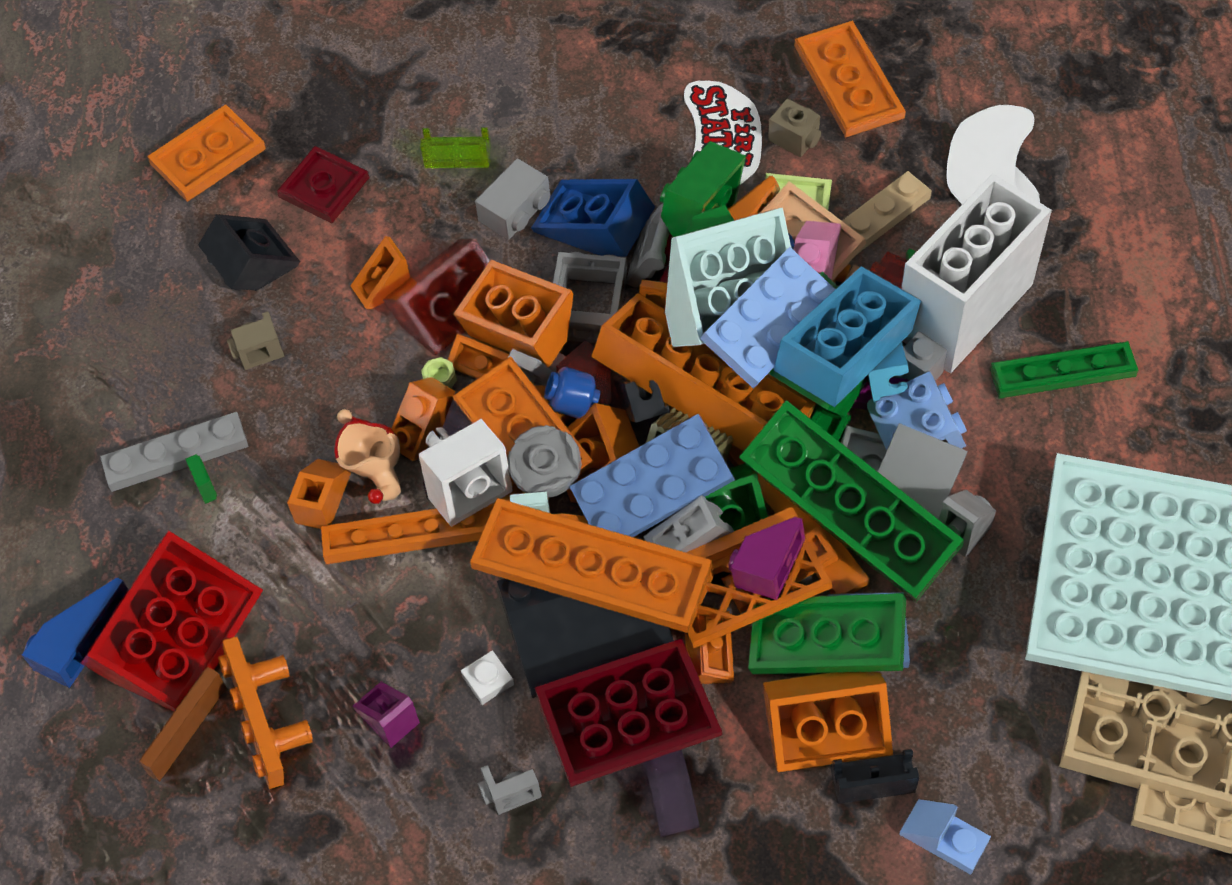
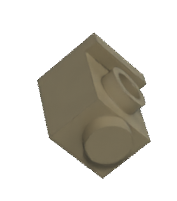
[227,312,284,370]

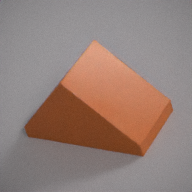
[350,236,413,309]

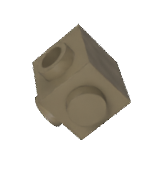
[768,98,821,157]

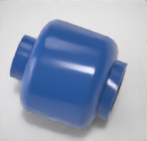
[544,366,600,418]

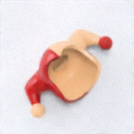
[334,409,401,504]

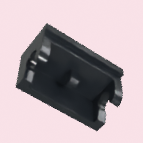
[614,378,670,423]
[830,749,919,804]

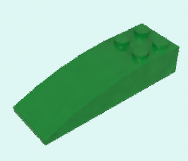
[739,400,964,603]

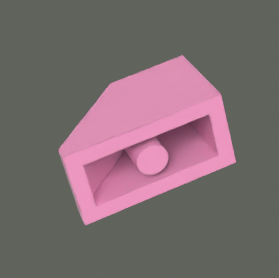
[793,221,841,280]

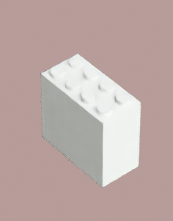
[902,173,1052,374]

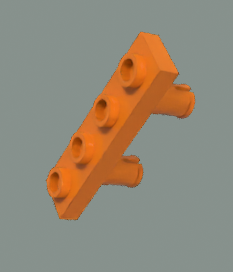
[218,637,313,789]

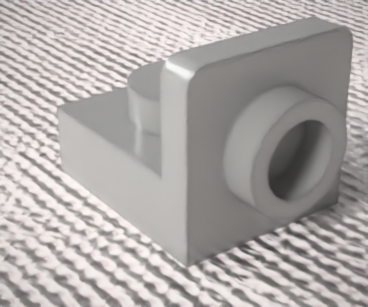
[477,765,542,815]

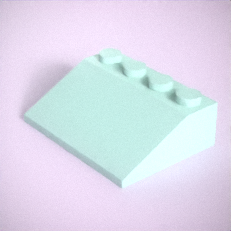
[665,208,791,347]

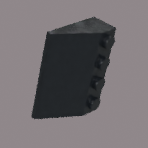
[497,538,674,698]

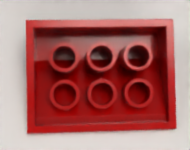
[80,530,263,711]

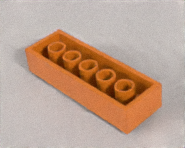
[591,293,816,451]

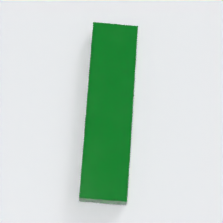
[990,341,1139,399]

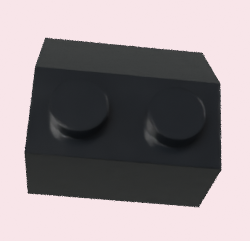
[198,214,300,291]

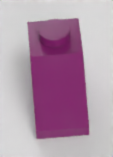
[729,517,805,600]

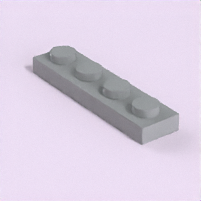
[100,412,249,492]

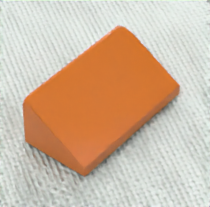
[447,334,510,379]
[684,606,734,684]

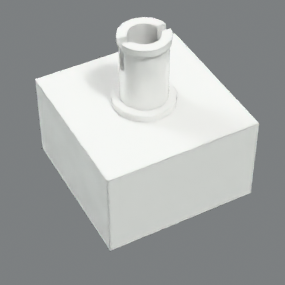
[418,419,513,527]

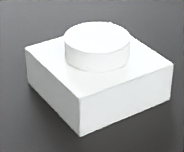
[460,650,514,705]

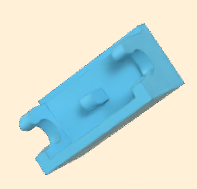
[867,342,909,402]

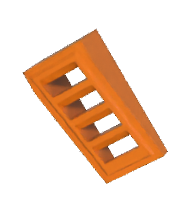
[728,175,781,220]

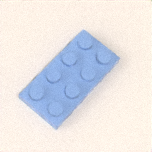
[700,247,836,389]

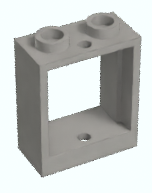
[553,252,627,343]

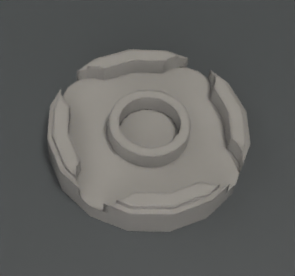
[507,425,582,497]

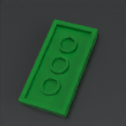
[748,593,906,675]

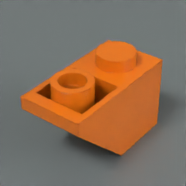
[391,377,457,461]
[287,459,351,529]

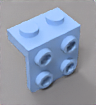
[867,371,967,450]

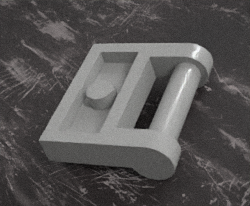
[626,204,670,289]

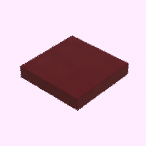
[277,146,369,223]

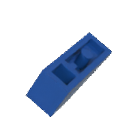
[22,578,128,688]

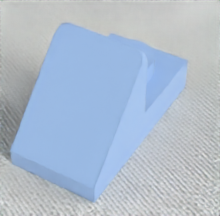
[899,799,991,875]

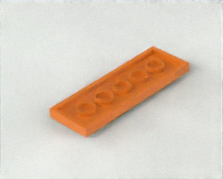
[470,498,712,633]

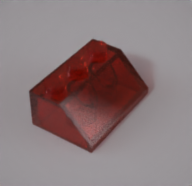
[383,238,490,355]

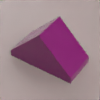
[352,682,420,748]

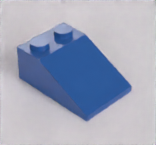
[531,179,655,257]

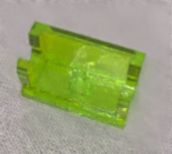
[420,127,491,168]

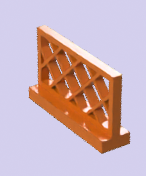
[686,507,833,648]

